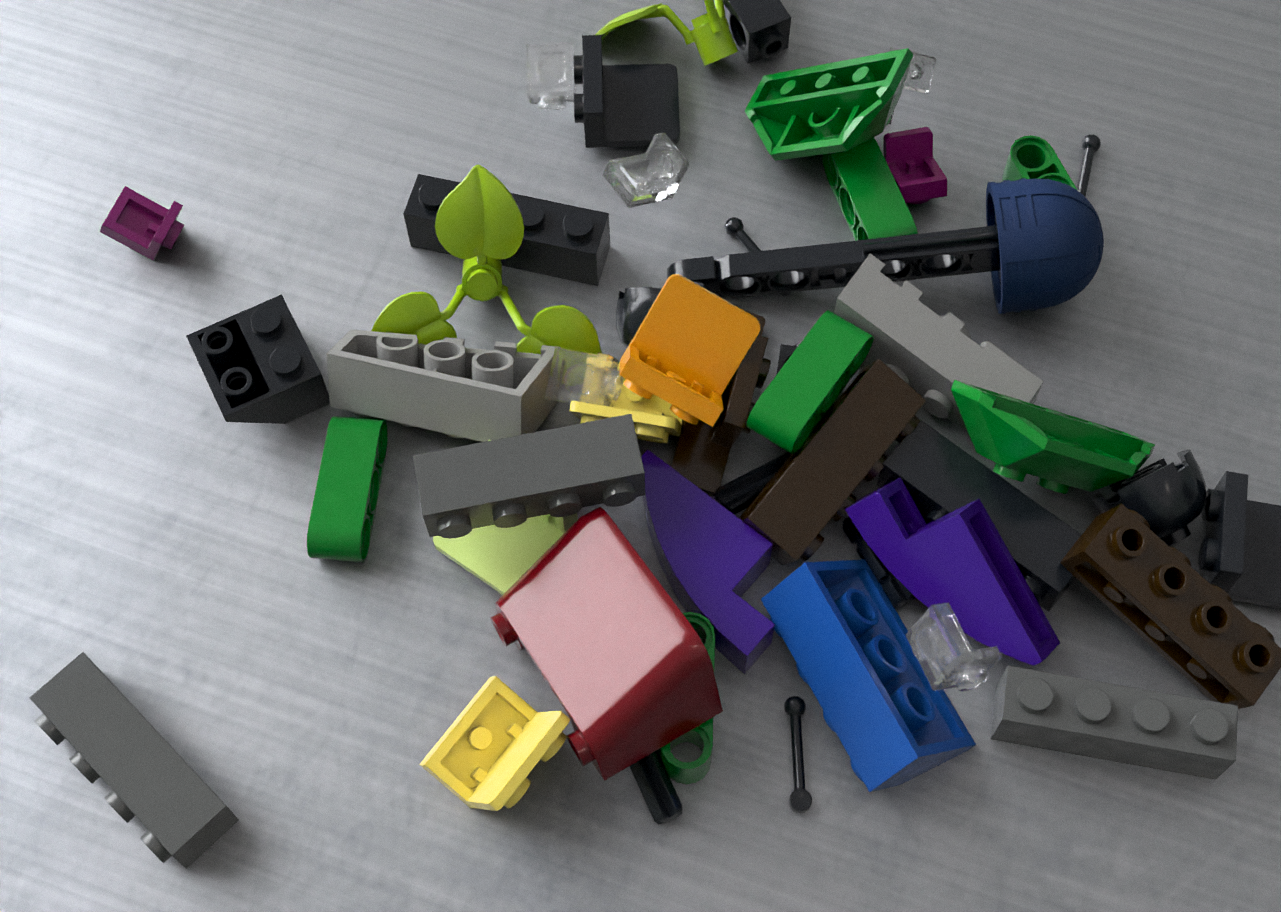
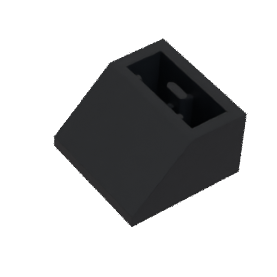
[186,294,330,424]

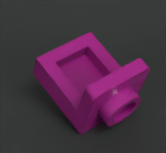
[883,127,947,204]
[100,186,184,261]

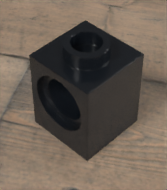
[724,0,791,64]

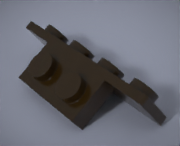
[671,309,771,496]

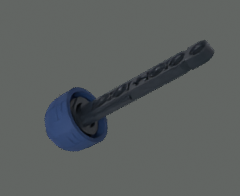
[667,178,1104,314]

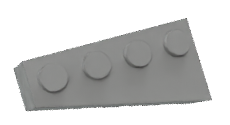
[835,253,1044,429]
[326,329,561,442]

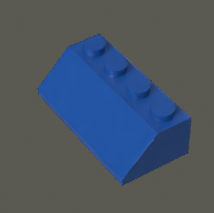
[761,559,976,792]

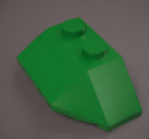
[745,48,913,161]
[951,379,1155,494]

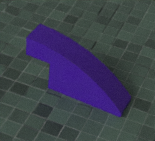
[641,449,775,674]
[845,478,1061,666]

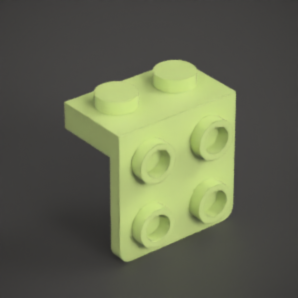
[433,439,578,595]

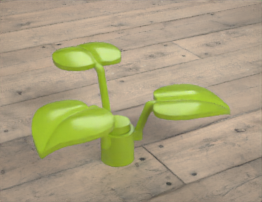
[595,0,738,66]
[371,165,605,385]

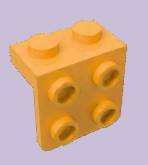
[619,274,760,427]

